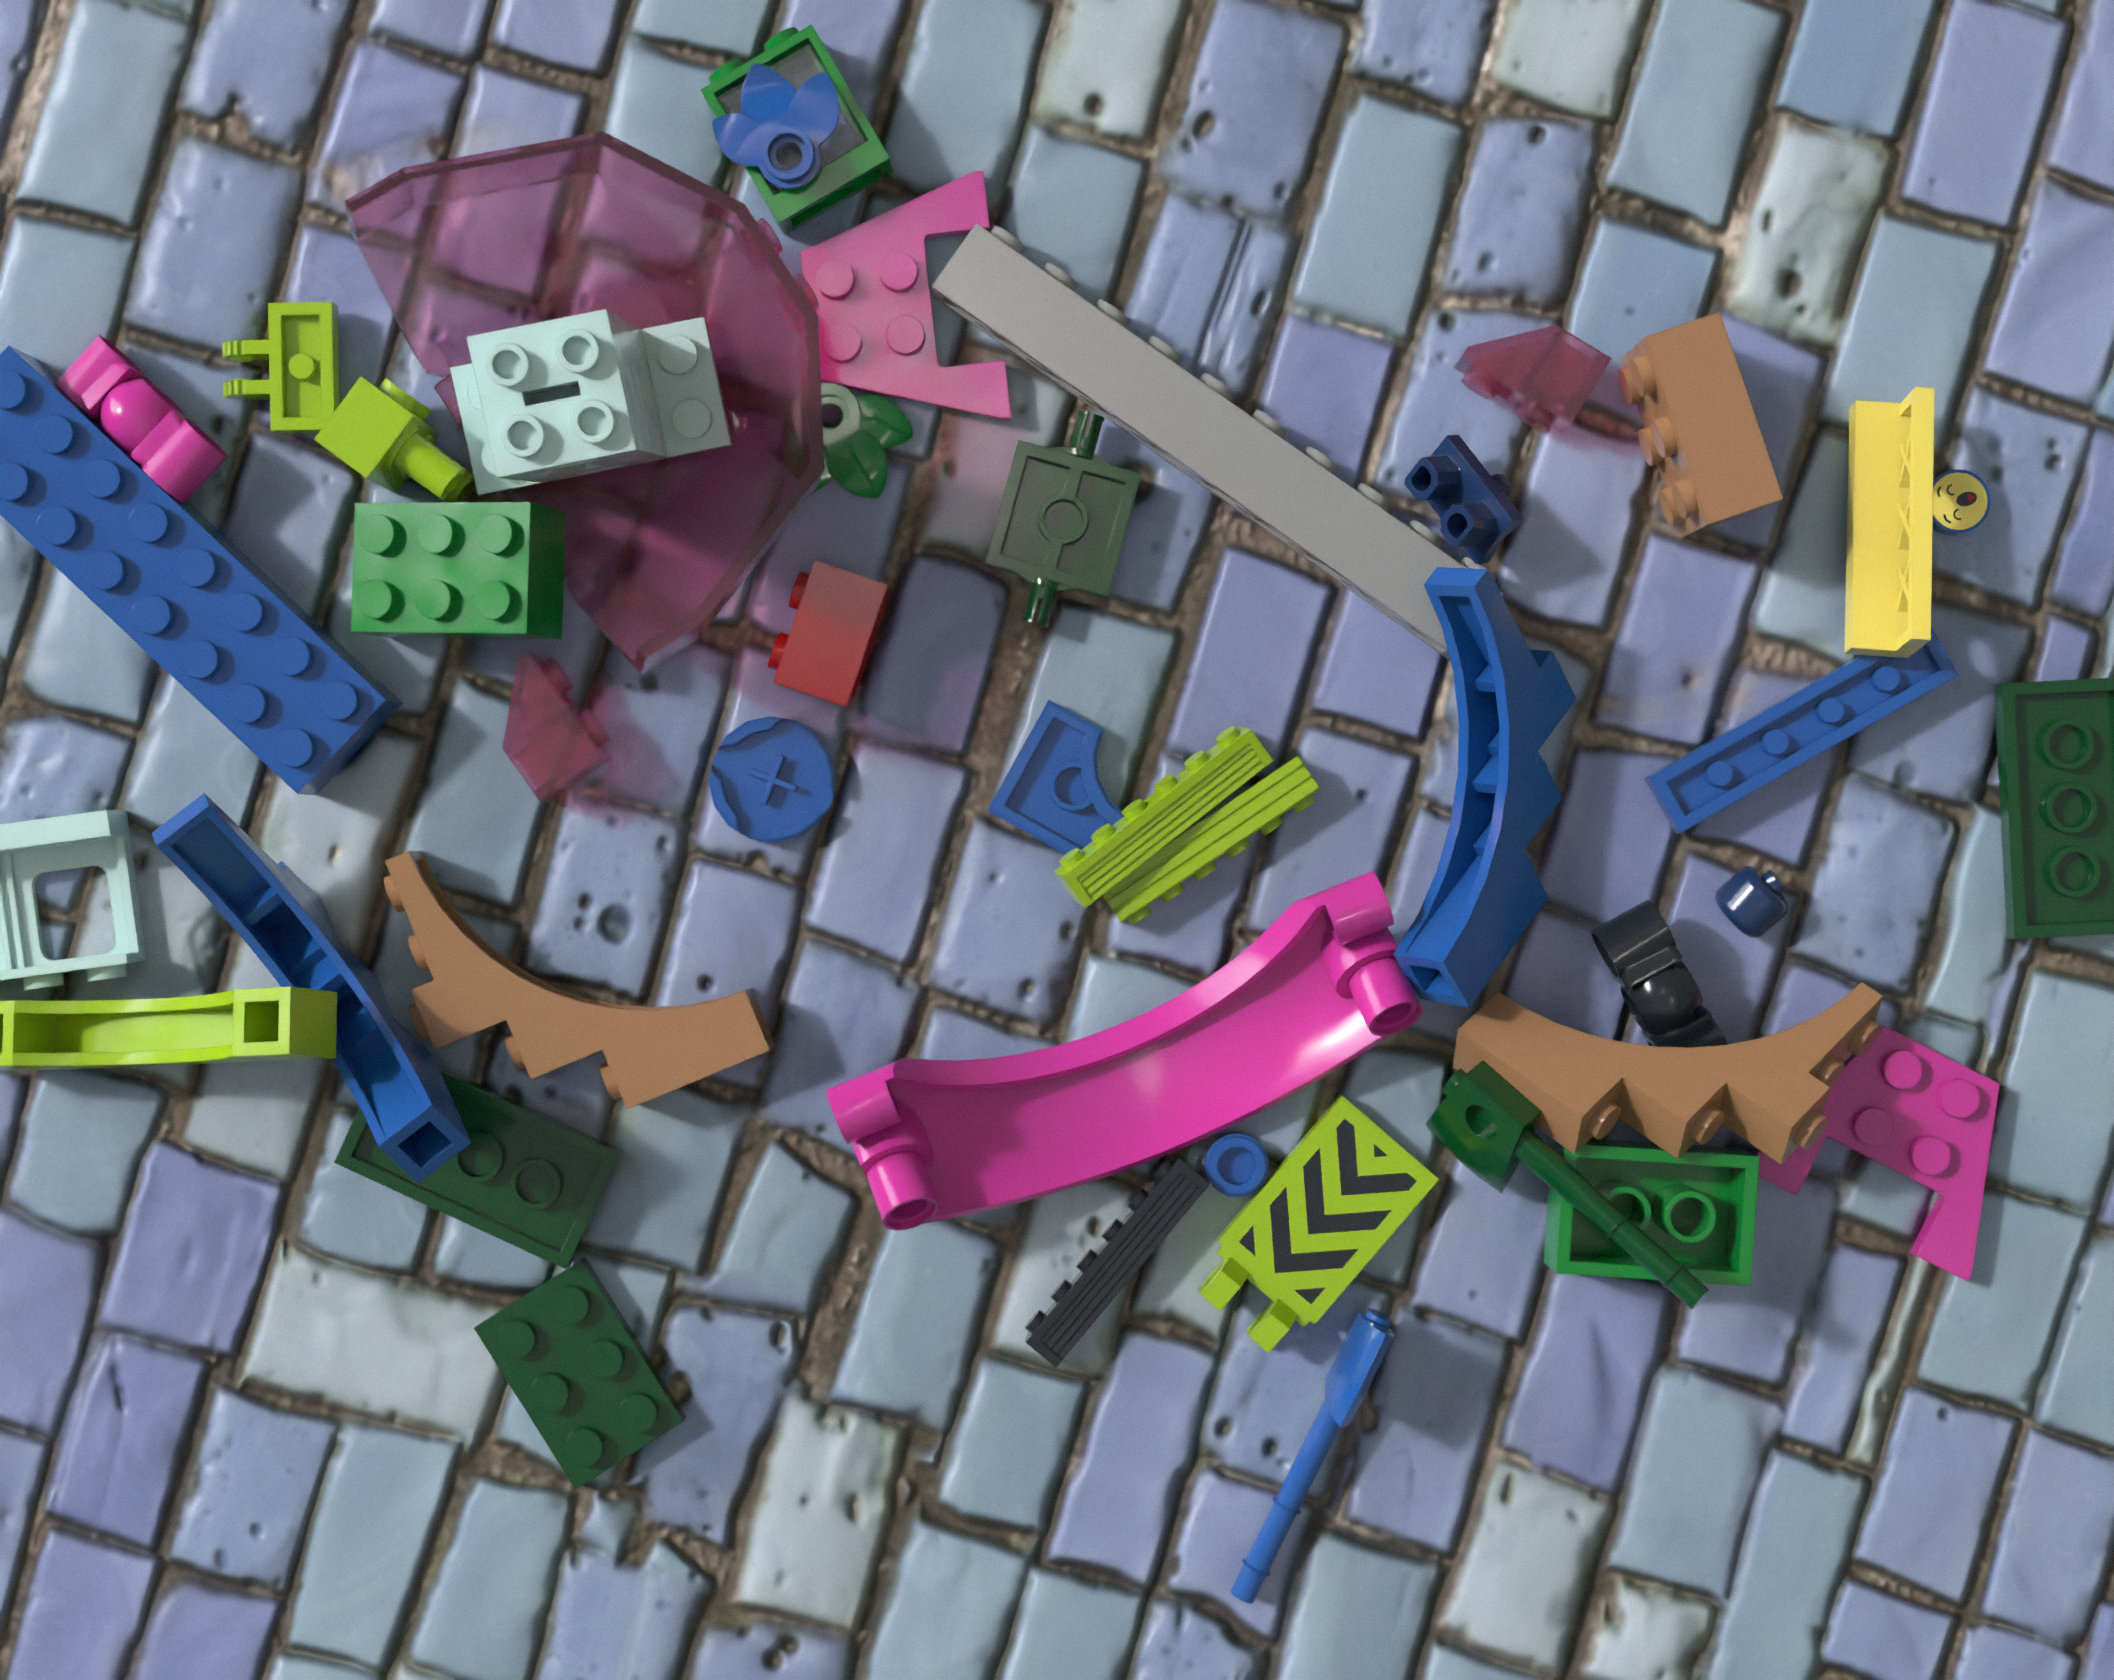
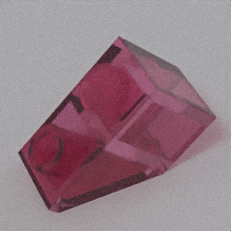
[1453,325,1612,433]
[502,652,612,802]

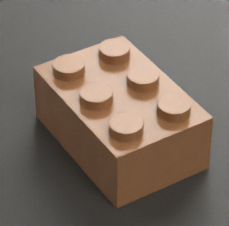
[1618,312,1783,537]

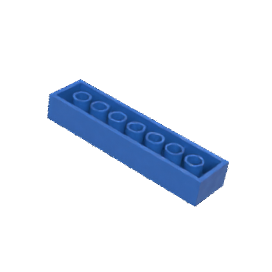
[0,345,403,795]

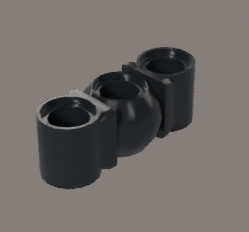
[1591,900,1728,1048]

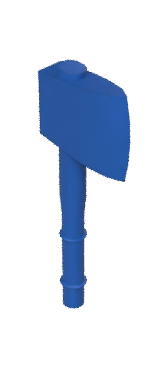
[1230,1308,1394,1604]

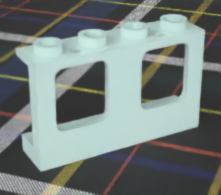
[0,810,147,993]

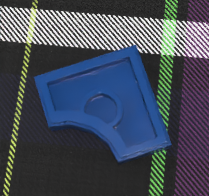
[987,700,1124,854]

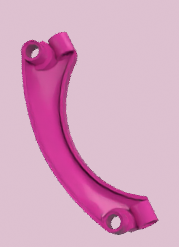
[826,871,1423,1231]

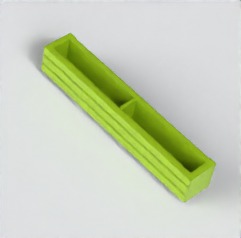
[1054,726,1273,908]
[1102,756,1320,925]

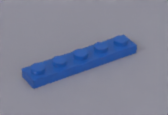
[1644,627,1959,833]

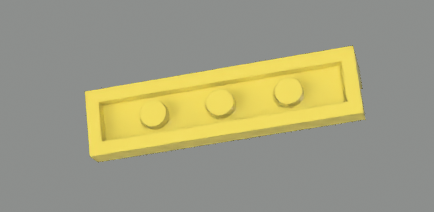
[1844,387,1935,658]

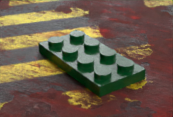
[1994,678,2114,939]
[334,1066,623,1269]

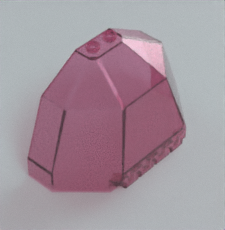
[345,131,825,675]

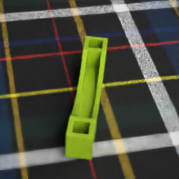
[0,986,337,1071]

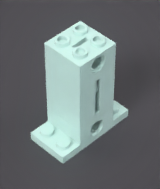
[450,309,733,496]

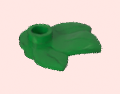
[790,382,913,498]

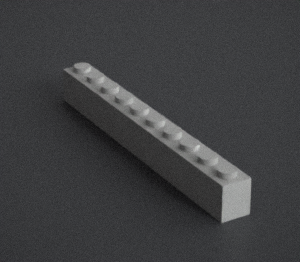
[932,223,1503,660]

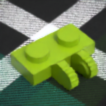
[222,302,340,434]

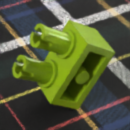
[314,376,476,502]

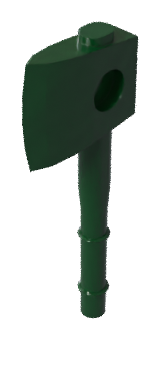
[1426,1060,1709,1310]

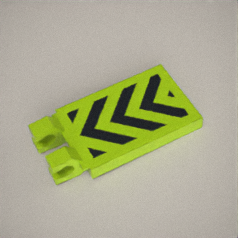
[1198,1095,1439,1353]

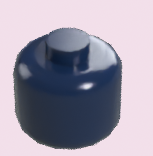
[1715,866,1788,938]

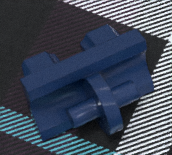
[1404,435,1524,564]

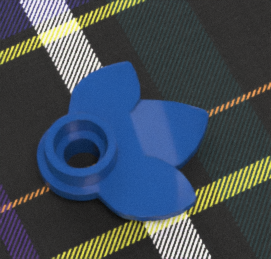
[712,63,840,190]

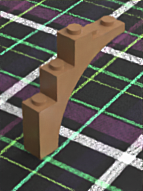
[384,851,776,1109]
[1453,982,1883,1164]

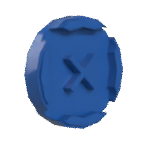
[708,716,837,843]

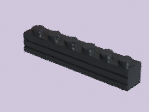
[1025,1155,1210,1368]

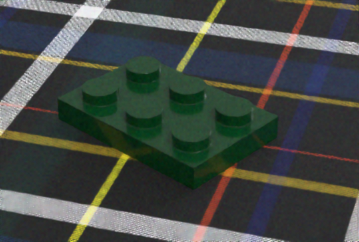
[474,1257,686,1490]

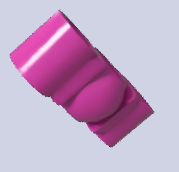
[55,335,228,504]

